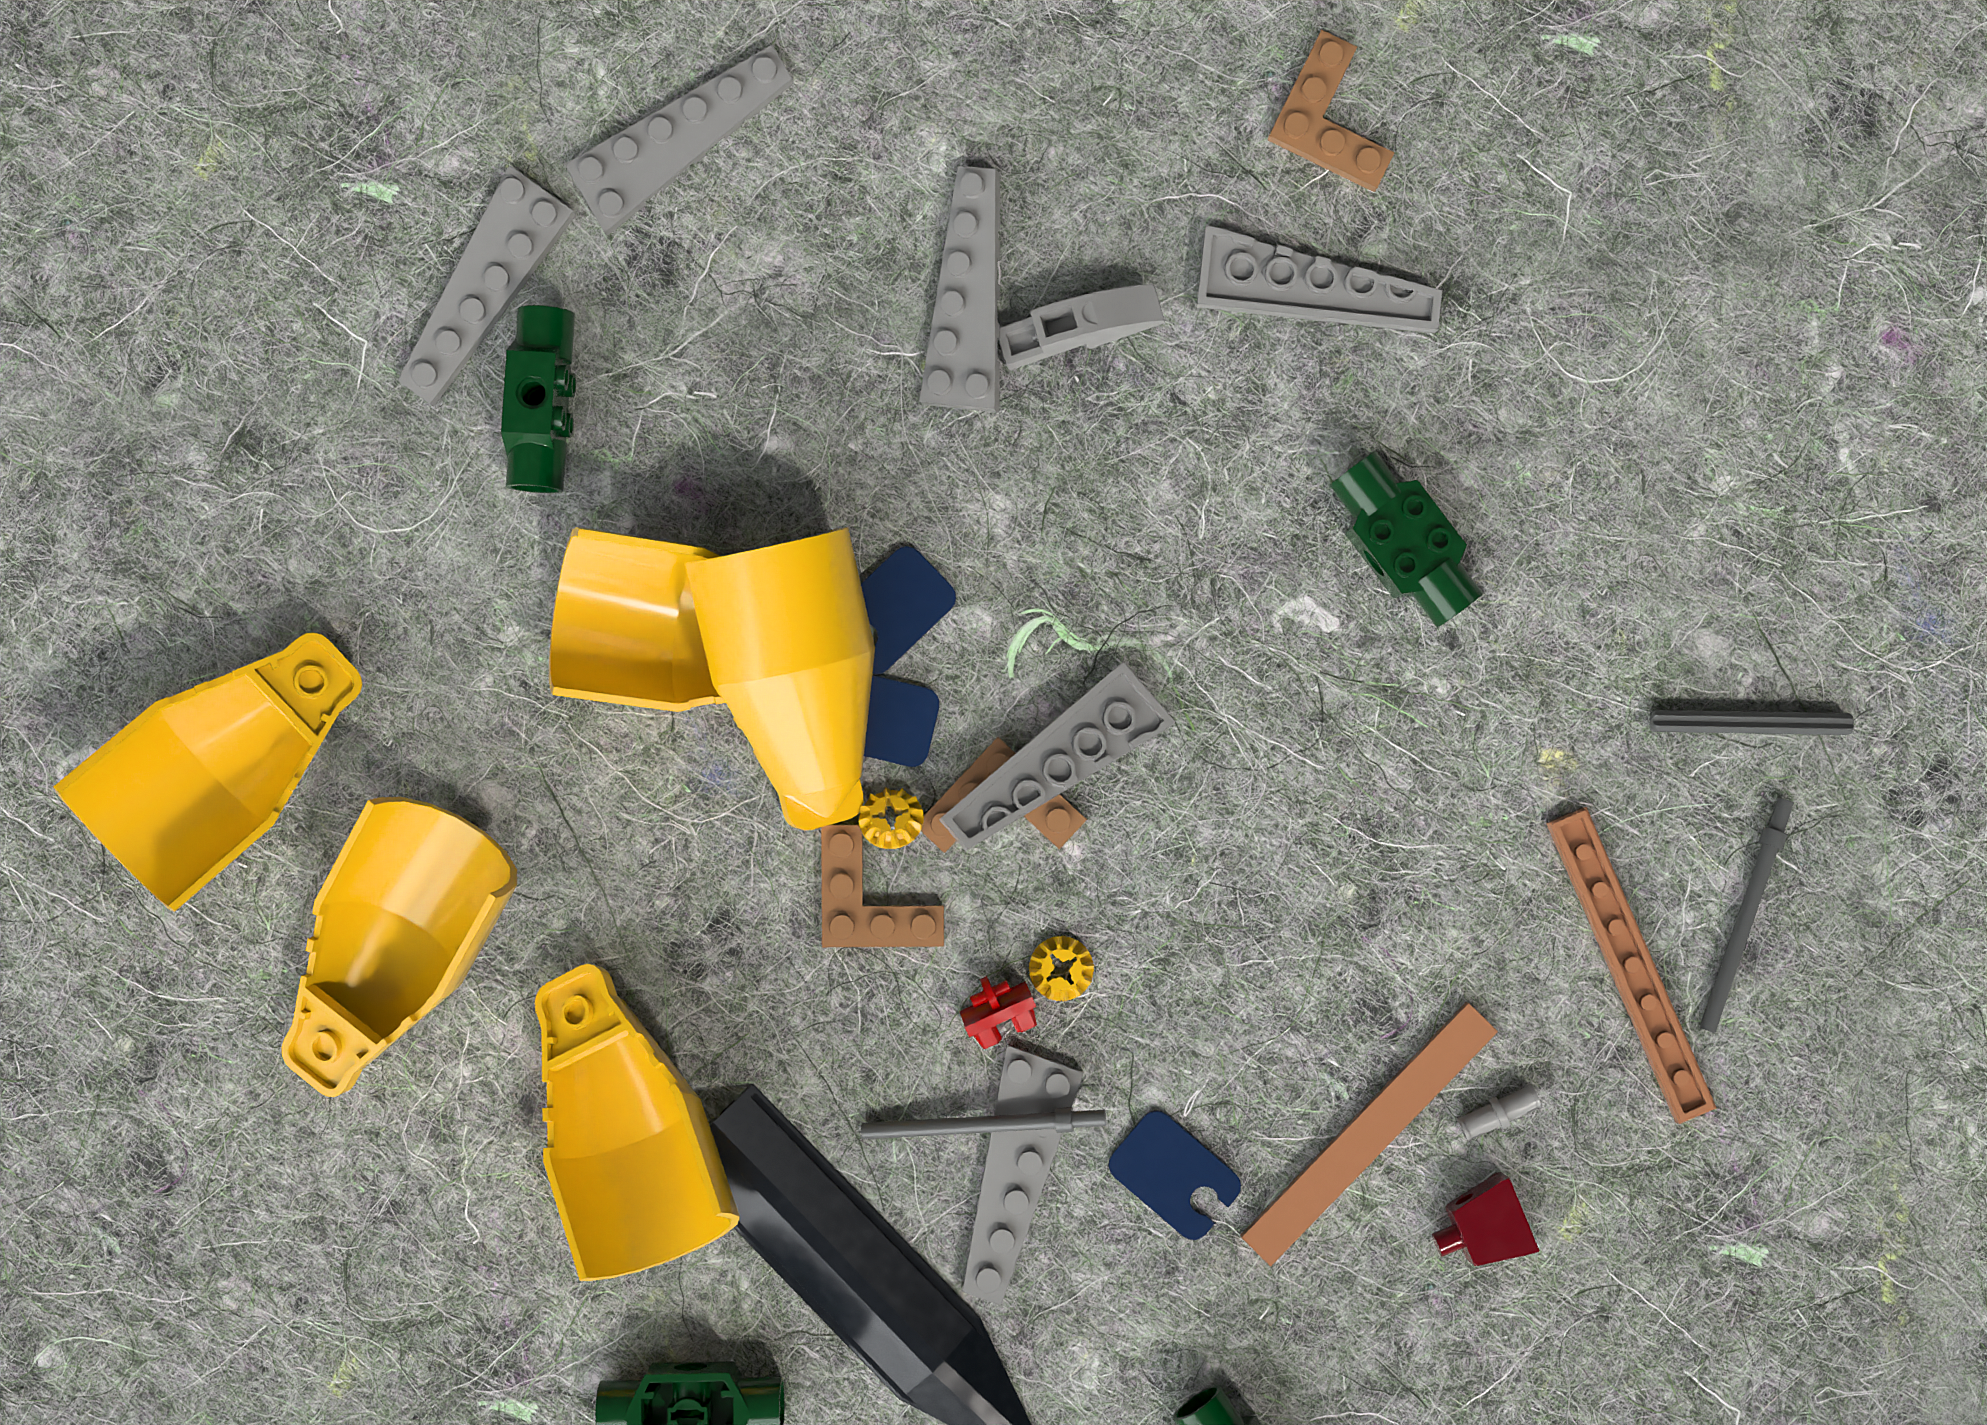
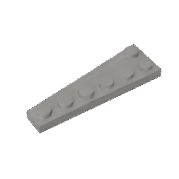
[564,45,793,236]
[398,165,576,407]
[919,166,1000,413]
[1196,226,1442,333]
[939,662,1175,851]
[962,1044,1084,1306]

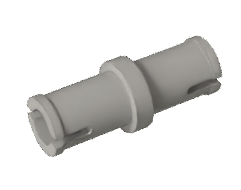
[1456,1084,1543,1142]

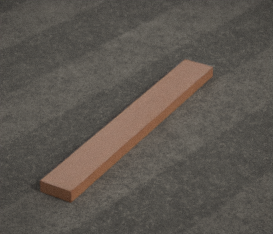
[1546,807,1717,1124]
[1240,1002,1498,1267]

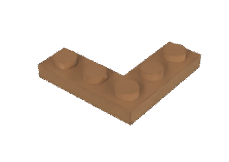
[1268,30,1394,192]
[921,737,1087,853]
[821,825,944,948]

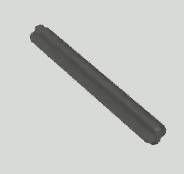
[1649,710,1854,735]

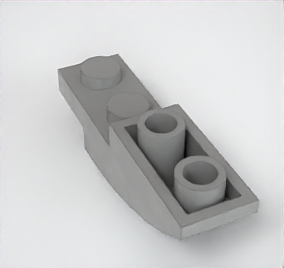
[999,284,1165,370]

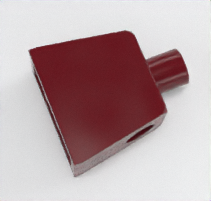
[1432,1172,1540,1266]

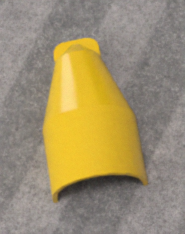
[549,527,726,712]
[685,527,875,830]
[53,632,362,912]
[281,797,517,1097]
[534,964,740,1281]

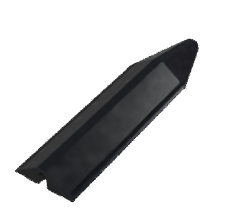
[710,1084,1032,1425]

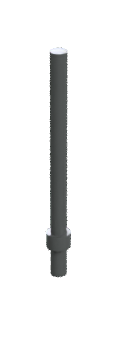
[1699,798,1794,1033]
[861,1107,1107,1139]

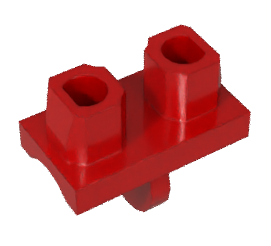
[959,976,1037,1049]

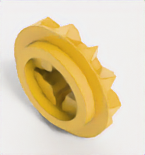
[859,787,924,849]
[1029,936,1094,1002]

